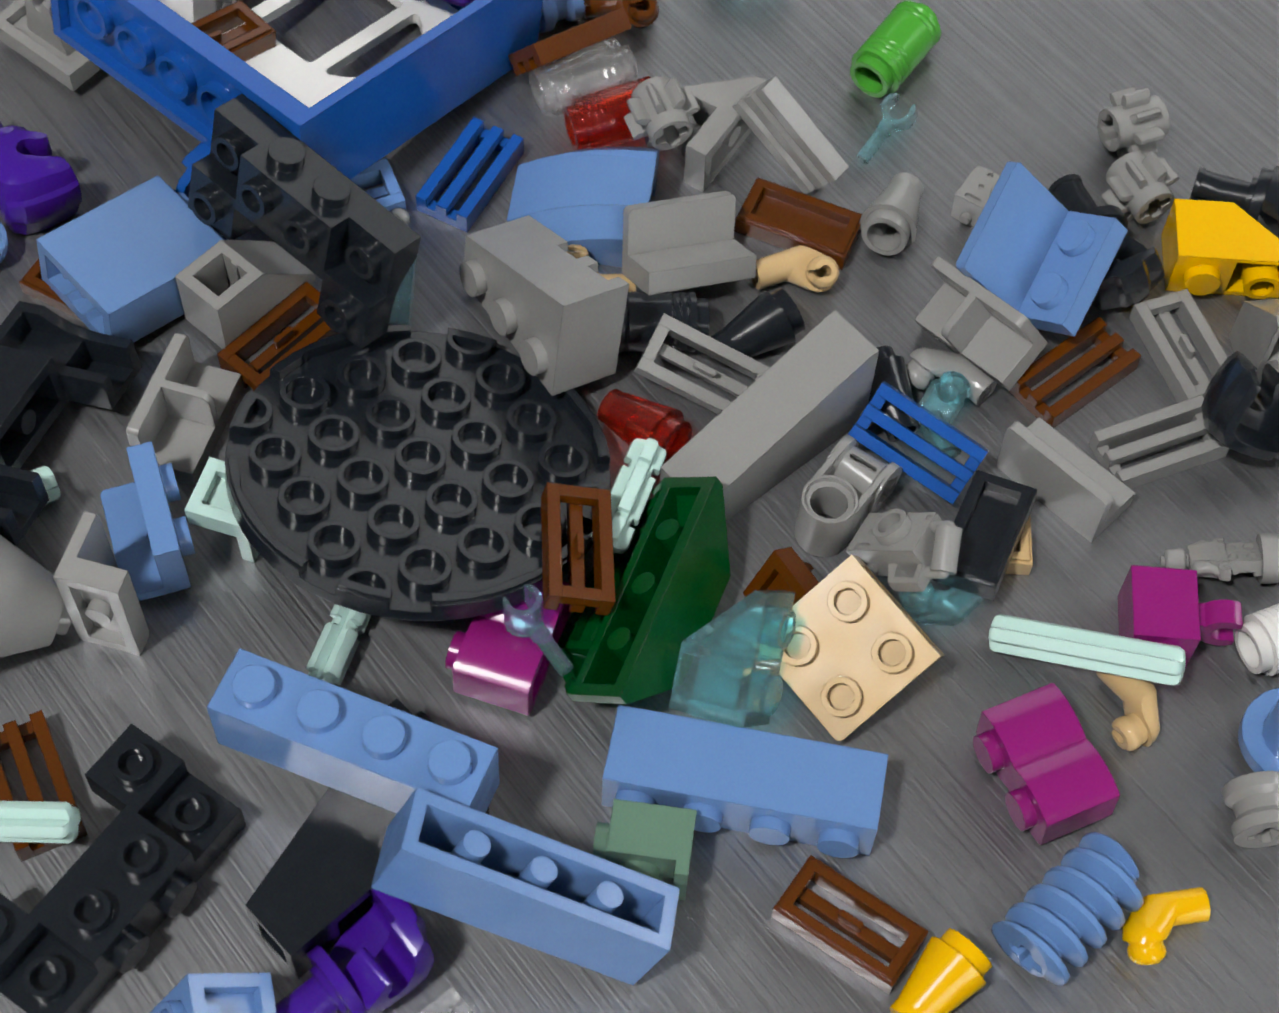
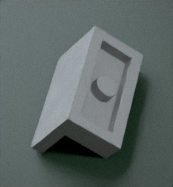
[622,191,757,295]
[995,417,1135,543]
[53,511,150,656]

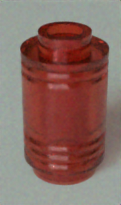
[562,76,651,151]

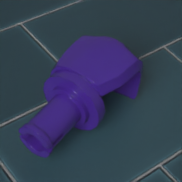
[0,122,82,235]
[275,889,434,1013]

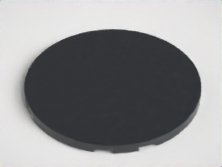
[225,324,611,621]

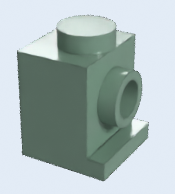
[592,799,697,901]

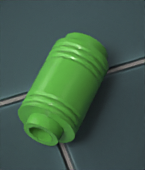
[850,1,941,98]

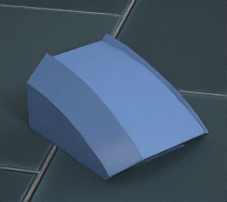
[507,147,659,267]

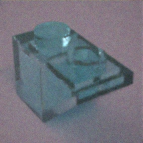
[669,590,796,728]

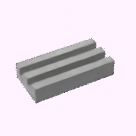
[732,76,849,194]
[1129,289,1228,403]
[634,313,770,414]
[1089,395,1230,489]

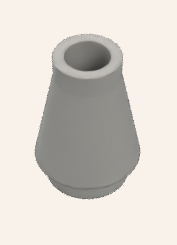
[860,172,924,255]

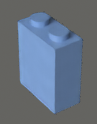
[36,175,227,343]

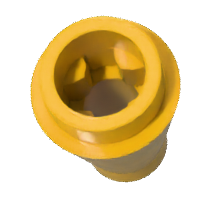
[889,928,992,1013]

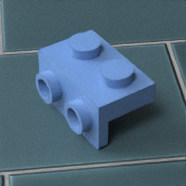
[100,441,196,601]

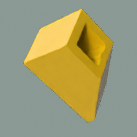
[1161,199,1279,299]

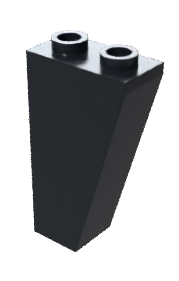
[245,698,490,979]

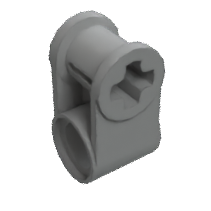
[794,434,902,557]

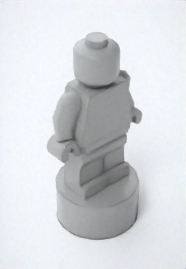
[1160,533,1279,584]

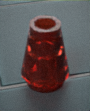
[598,389,692,463]

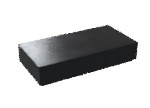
[932,470,1037,601]

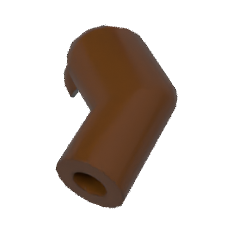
[583,0,659,27]

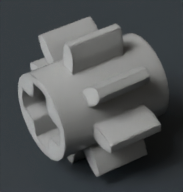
[624,76,700,150]
[1097,86,1170,158]
[1101,151,1179,224]

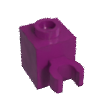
[1118,565,1243,669]

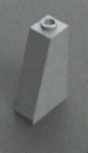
[659,310,879,522]

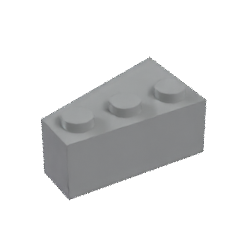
[459,215,629,396]

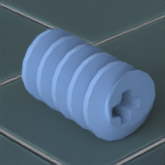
[991,832,1144,986]

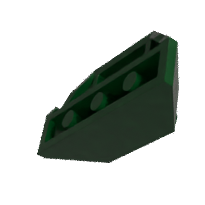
[555,477,731,704]

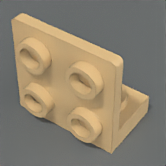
[754,555,944,741]

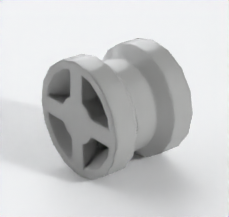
[1222,771,1279,848]

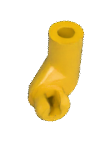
[1122,887,1211,965]

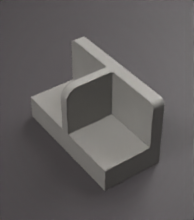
[914,256,1048,391]
[126,332,244,487]

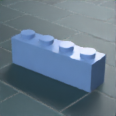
[207,648,500,814]
[602,704,889,858]
[371,787,680,986]

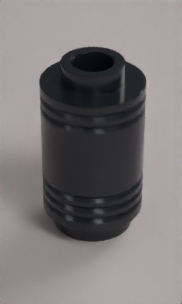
[619,292,709,352]

